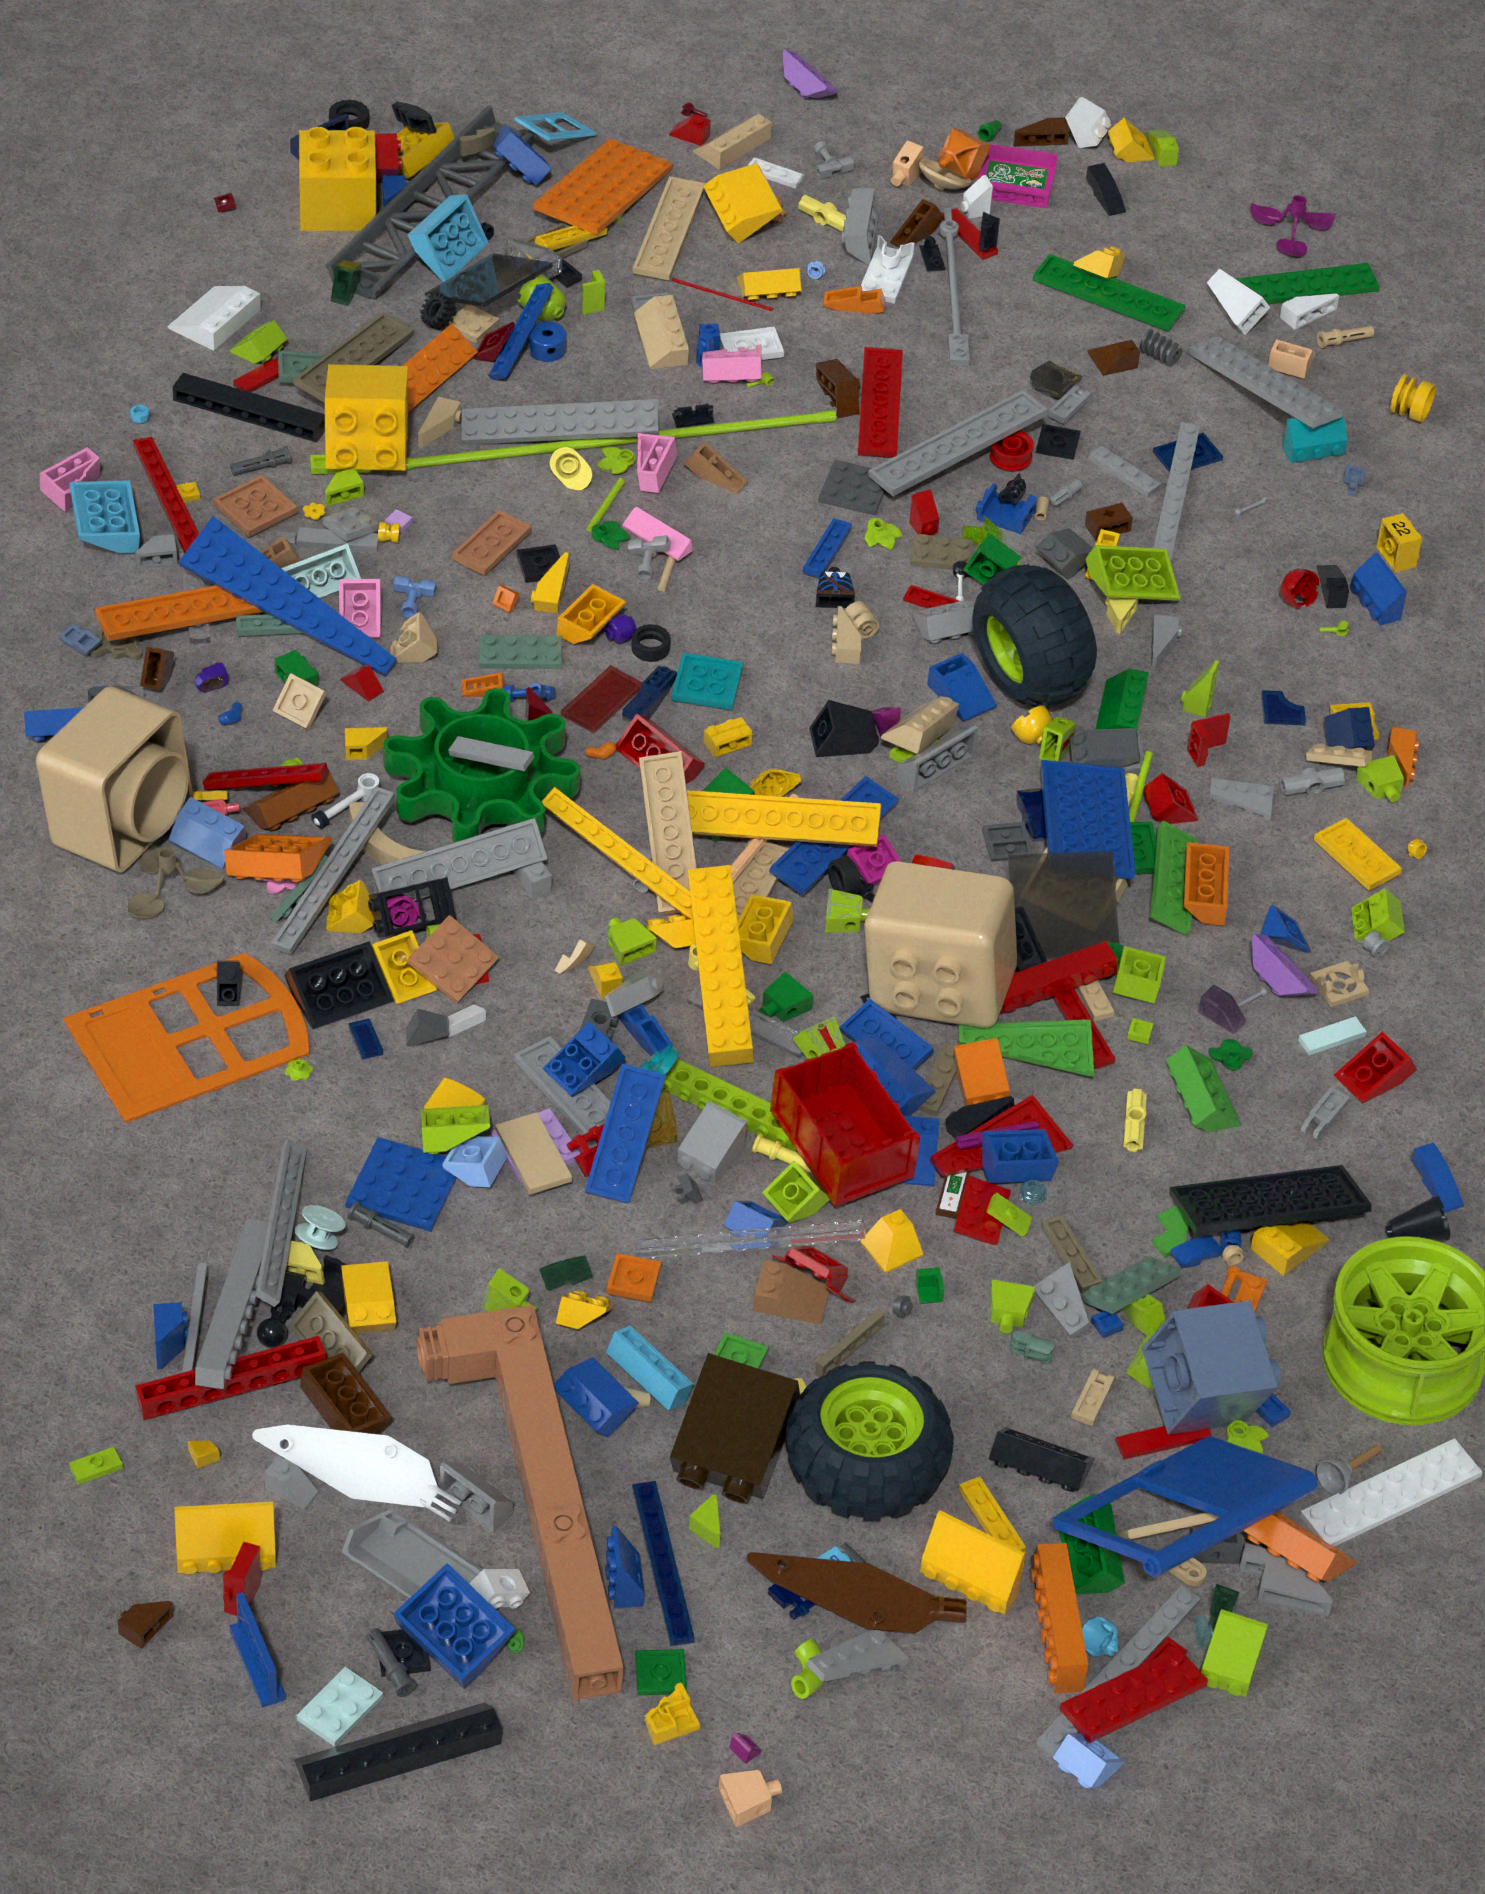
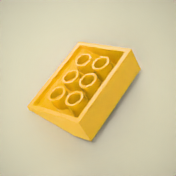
[397,122,455,179]
[703,163,783,243]
[174,1501,276,1574]
[920,1510,1025,1615]

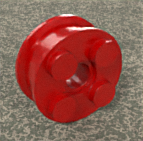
[989,430,1034,472]

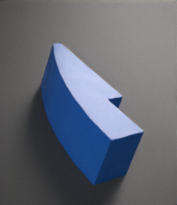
[620,1003,674,1056]
[1412,1142,1464,1213]

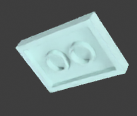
[296,1667,383,1747]

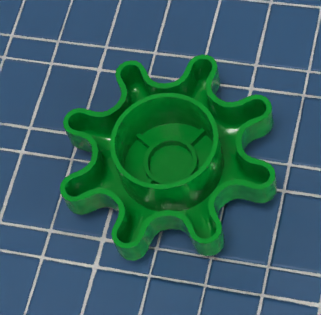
[383,688,580,843]

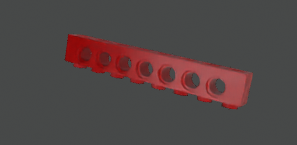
[135,1336,326,1420]

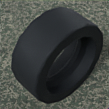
[631,624,671,662]
[828,856,861,895]

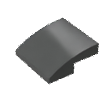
[982,822,1033,861]

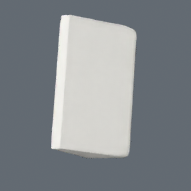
[447,1004,486,1038]

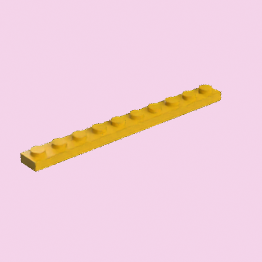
[541,787,693,920]

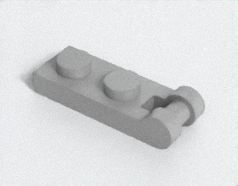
[1048,385,1093,424]

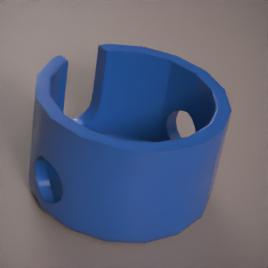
[528,321,567,362]

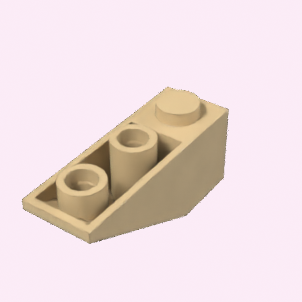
[831,606,861,664]

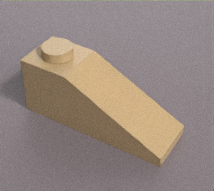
[418,396,462,448]

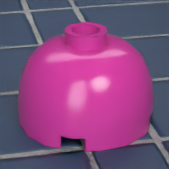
[385,893,420,935]

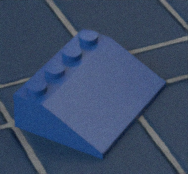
[393,1563,516,1689]

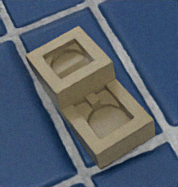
[459,128,495,156]

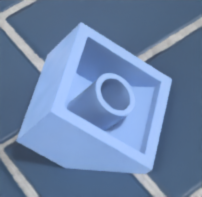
[442,1136,507,1187]
[1053,1732,1125,1789]

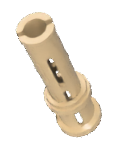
[1317,326,1374,348]

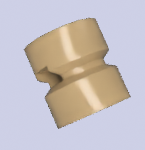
[845,601,879,639]

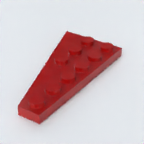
[929,1095,1074,1177]

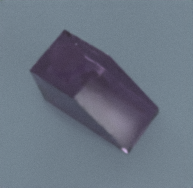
[1198,984,1247,1035]

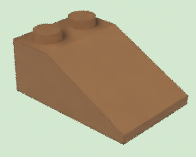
[753,1259,830,1325]

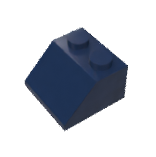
[1324,707,1375,751]

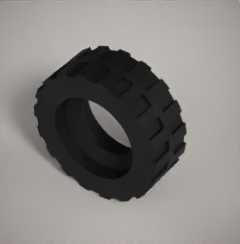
[329,99,369,130]

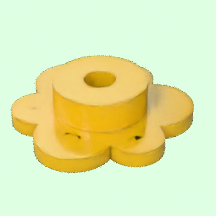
[303,503,325,520]

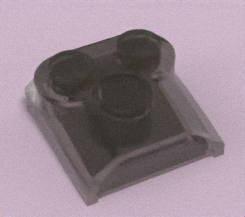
[1030,360,1082,400]

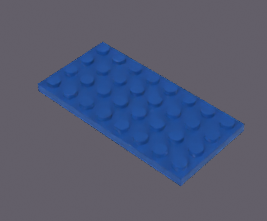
[1040,760,1136,879]

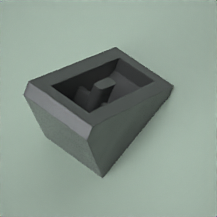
[406,1009,449,1047]

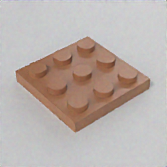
[213,475,298,537]
[407,915,499,1004]

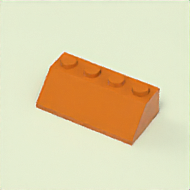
[1184,842,1229,926]

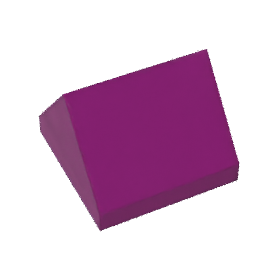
[729,1733,762,1764]

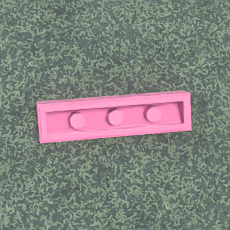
[622,507,693,561]

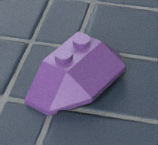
[783,49,838,99]
[1252,934,1320,996]

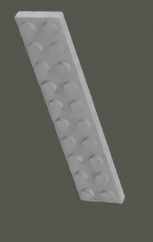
[1188,336,1343,428]
[869,390,1048,496]
[462,399,659,445]

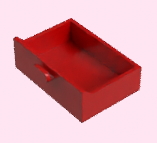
[223,1542,261,1616]

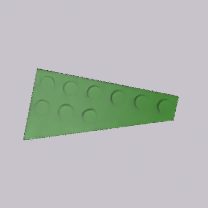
[959,1020,1094,1077]

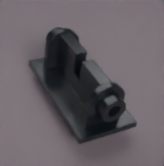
[979,212,1000,252]
[919,236,945,271]
[672,403,714,427]
[999,473,1026,505]

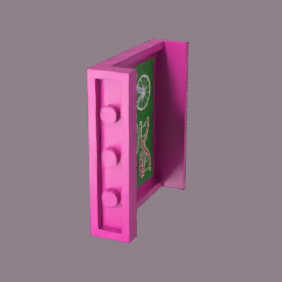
[976,144,1058,208]

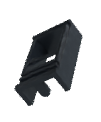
[368,877,457,937]

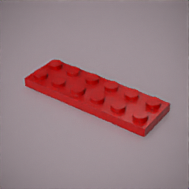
[1060,1647,1208,1743]

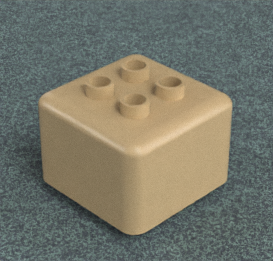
[36,686,193,873]
[864,862,1017,1028]

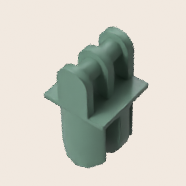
[1010,1330,1055,1364]

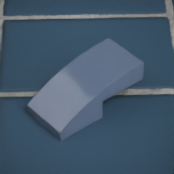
[58,623,101,655]

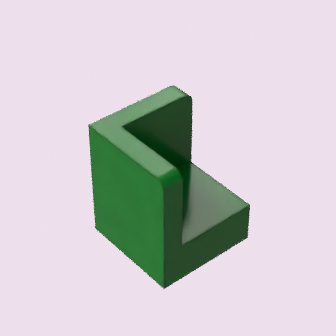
[915,1267,945,1304]

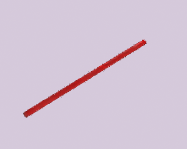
[672,278,773,311]

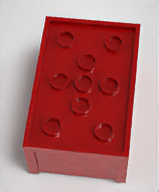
[770,1042,921,1207]

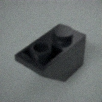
[216,960,240,1006]

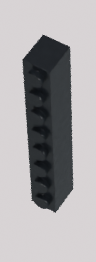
[173,373,325,443]

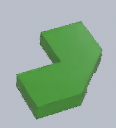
[1152,1205,1189,1258]

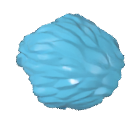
[1082,1617,1119,1657]

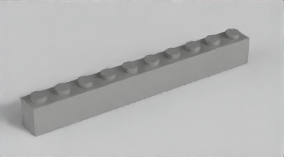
[195,1219,268,1389]

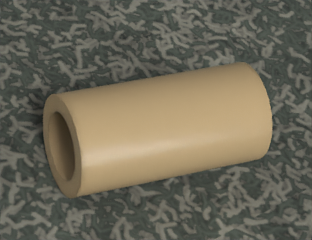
[1035,497,1049,521]

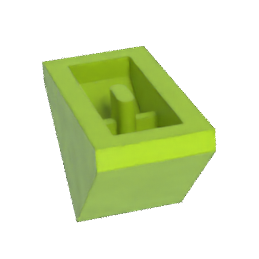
[689,1495,721,1548]

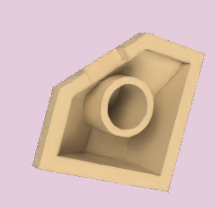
[390,612,437,663]

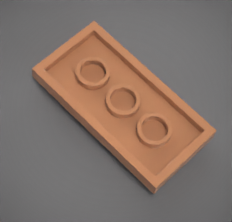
[452,510,532,576]

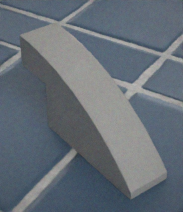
[1239,1543,1333,1617]

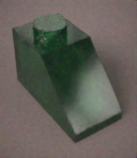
[331,260,362,306]

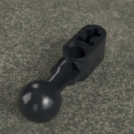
[257,1270,307,1348]

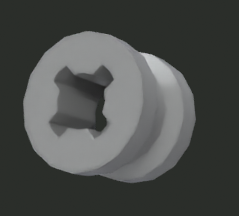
[1362,931,1390,958]

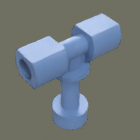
[393,576,436,618]

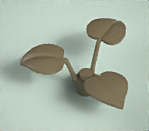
[128,843,224,919]

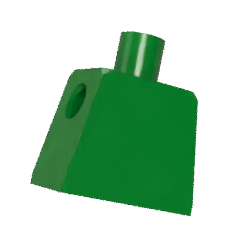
[759,971,814,1022]

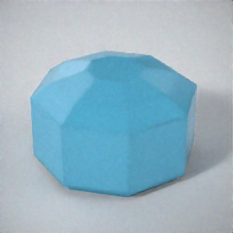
[130,404,150,423]

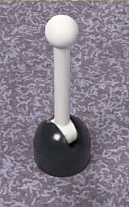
[953,561,968,601]

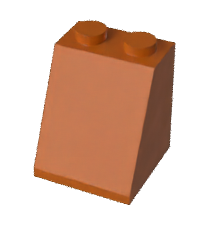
[954,1038,1010,1106]

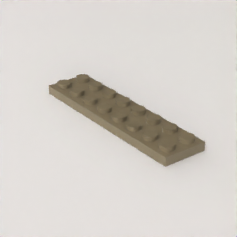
[293,312,414,403]

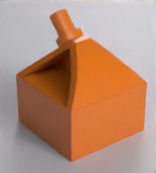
[937,128,991,179]

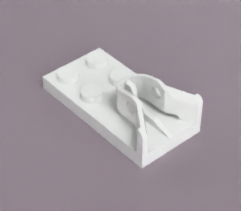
[861,235,915,304]

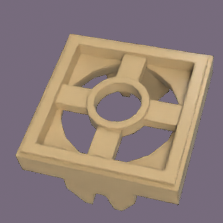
[1309,961,1369,1007]

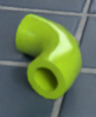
[791,1638,823,1699]

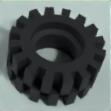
[420,292,457,330]

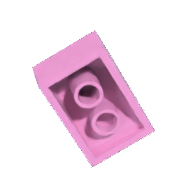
[339,579,382,638]

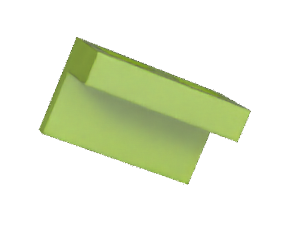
[581,270,605,315]

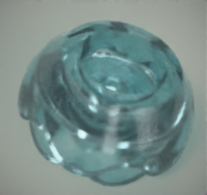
[1019,1180,1047,1205]

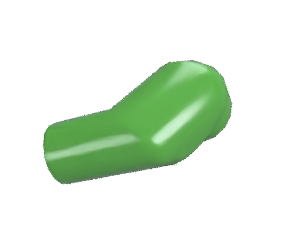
[507,1622,524,1653]

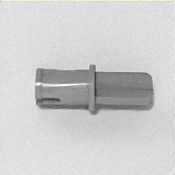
[1049,479,1083,506]

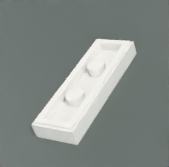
[748,157,804,189]

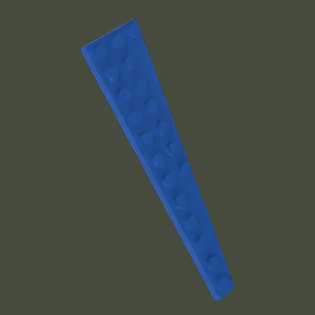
[179,516,397,677]

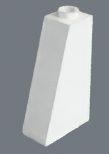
[1207,269,1270,335]

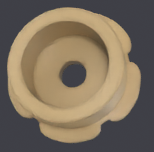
[1222,1245,1244,1266]

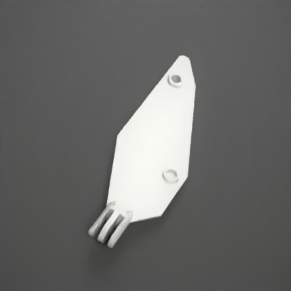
[253,1425,462,1522]

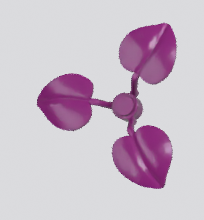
[1250,195,1336,257]

